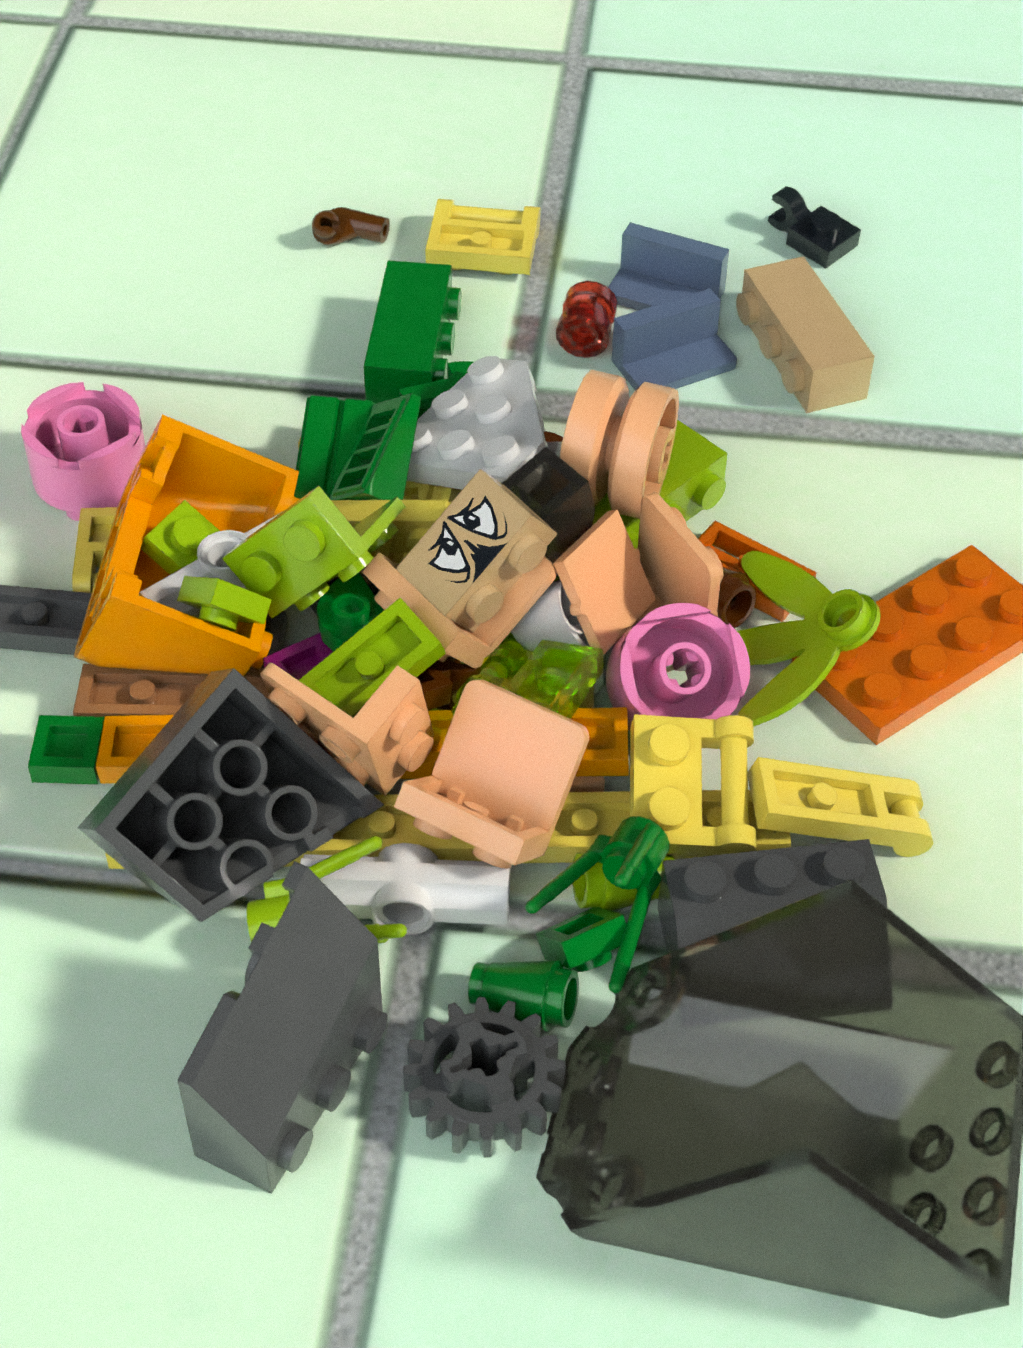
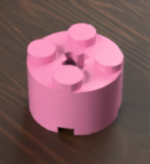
[21,382,145,521]
[606,603,750,731]

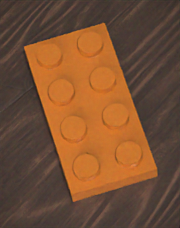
[791,545,1023,745]

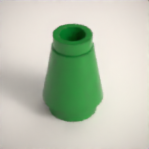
[468,960,579,1032]

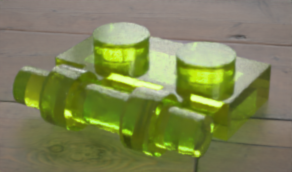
[452,640,603,719]

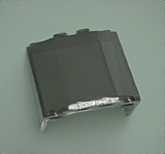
[536,880,1023,1319]

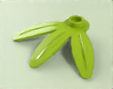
[737,551,881,727]

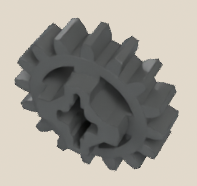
[403,997,565,1158]

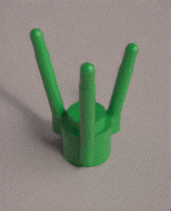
[525,816,670,993]

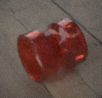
[556,281,618,358]

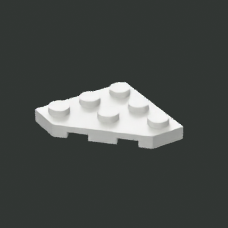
[407,356,552,496]

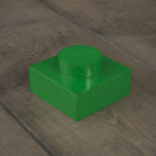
[28,715,105,784]
[536,907,626,972]

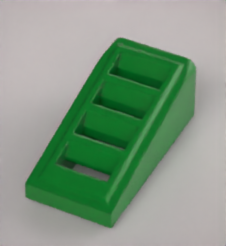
[330,393,421,500]

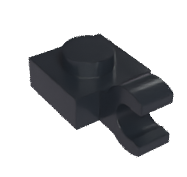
[768,186,861,269]

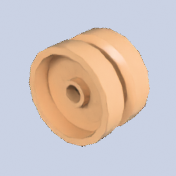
[557,369,679,519]

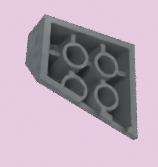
[77,668,384,922]
[177,861,387,1194]

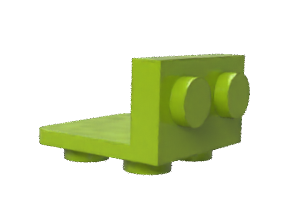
[222,486,406,618]

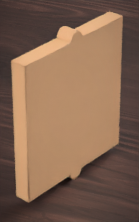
[553,509,656,656]

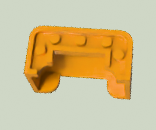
[74,414,300,676]

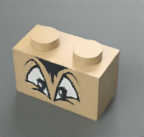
[396,469,558,632]

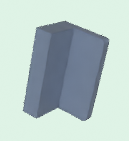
[606,222,729,310]
[611,288,737,391]

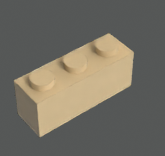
[736,256,875,413]

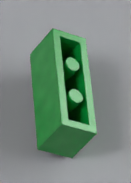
[363,260,461,404]

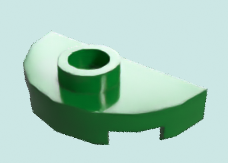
[317,573,384,652]

